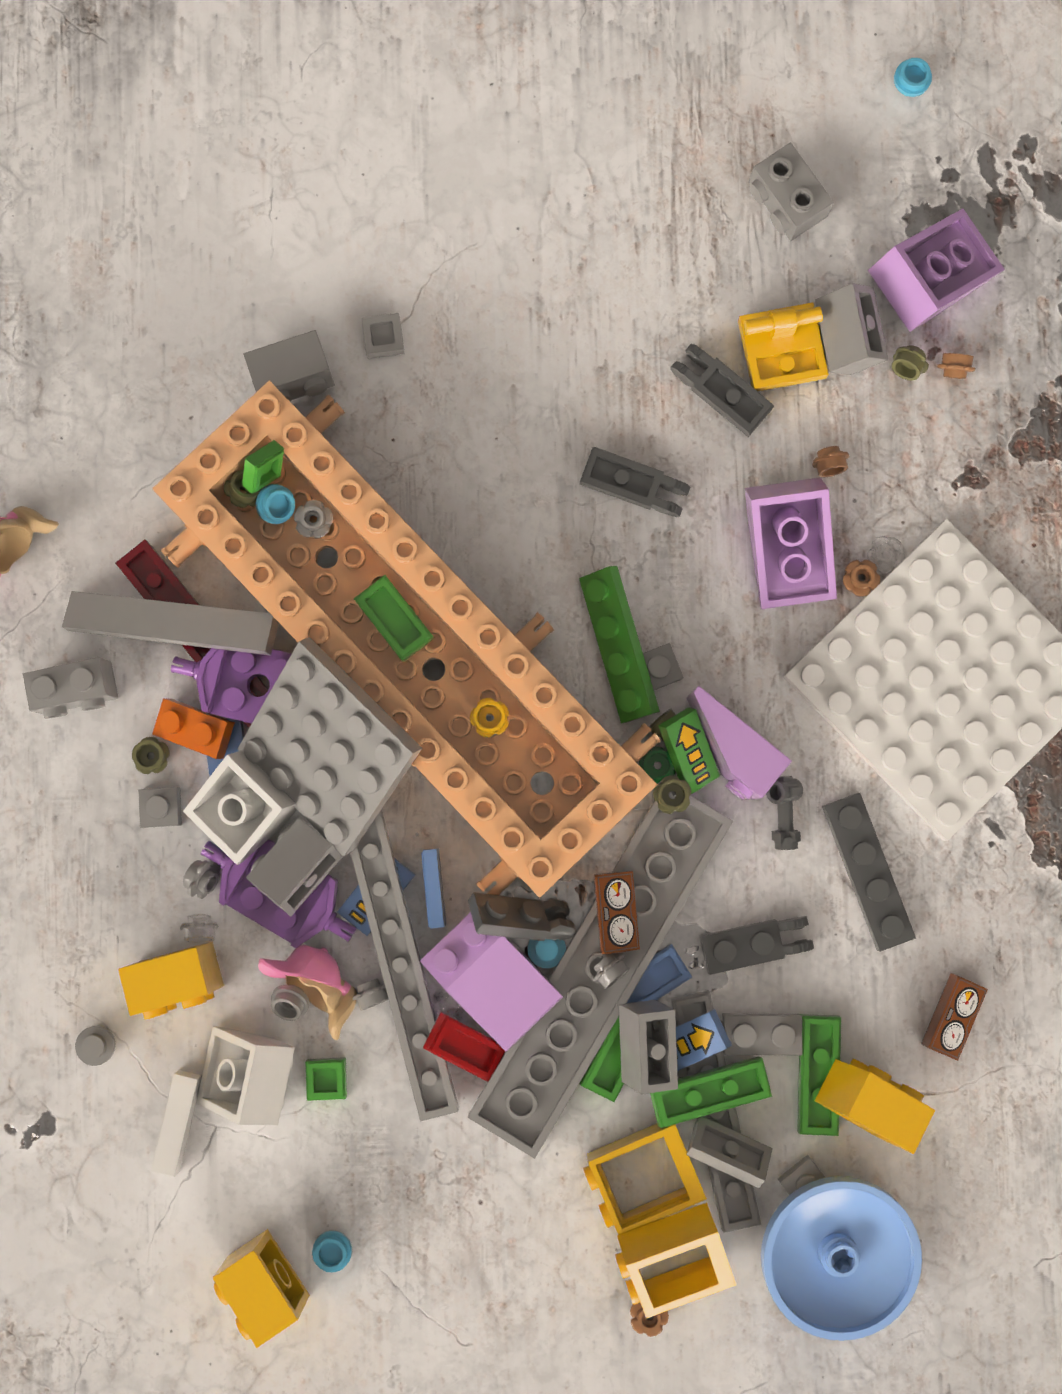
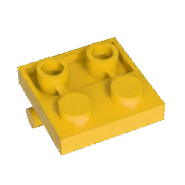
[738,302,829,391]

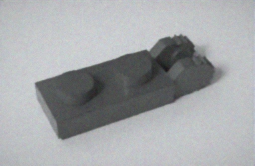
[670,343,774,438]
[580,447,691,517]
[468,892,576,941]
[700,916,814,975]

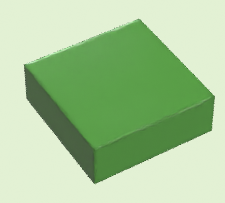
[242,440,284,494]
[305,1058,347,1101]

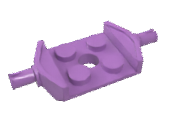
[171,648,292,724]
[200,839,357,948]

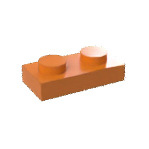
[152,698,235,759]

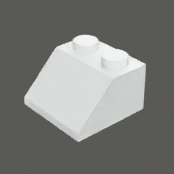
[183,750,297,865]
[196,1026,295,1125]

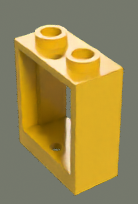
[583,1123,707,1235]
[615,1202,736,1318]

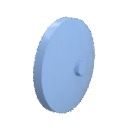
[761,1176,922,1341]

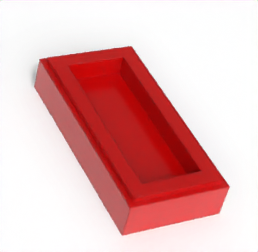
[423,1012,505,1082]

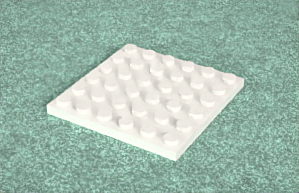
[783,519,1062,841]

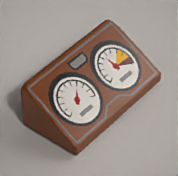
[594,871,640,954]
[921,973,988,1061]

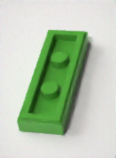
[797,1014,841,1136]
[650,1056,772,1128]

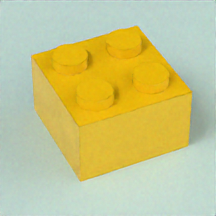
[118,941,224,1020]
[815,1058,935,1154]
[213,1229,310,1348]

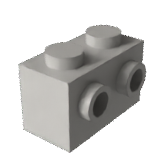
[749,142,834,241]
[815,283,888,375]
[243,330,335,402]
[22,657,118,719]
[246,818,343,917]
[619,1000,678,1095]

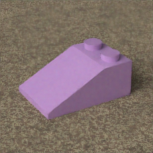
[868,208,1005,332]
[745,477,837,609]
[686,686,792,800]
[420,912,563,1051]

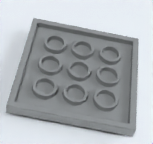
[238,637,422,857]

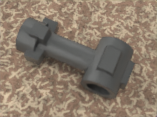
[766,776,803,850]

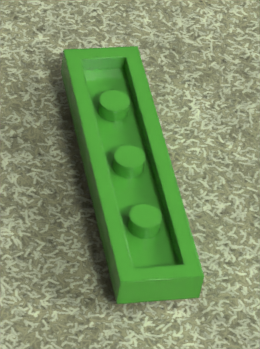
[579,566,660,724]

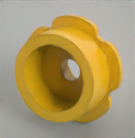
[470,698,509,737]

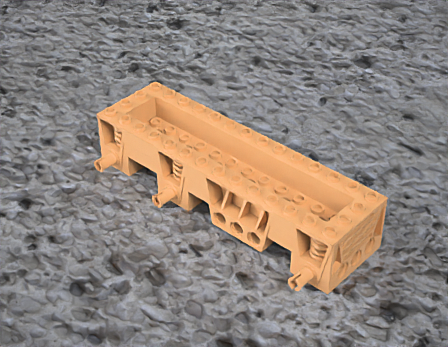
[152,380,661,898]

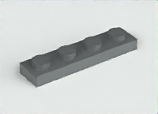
[822,793,916,952]

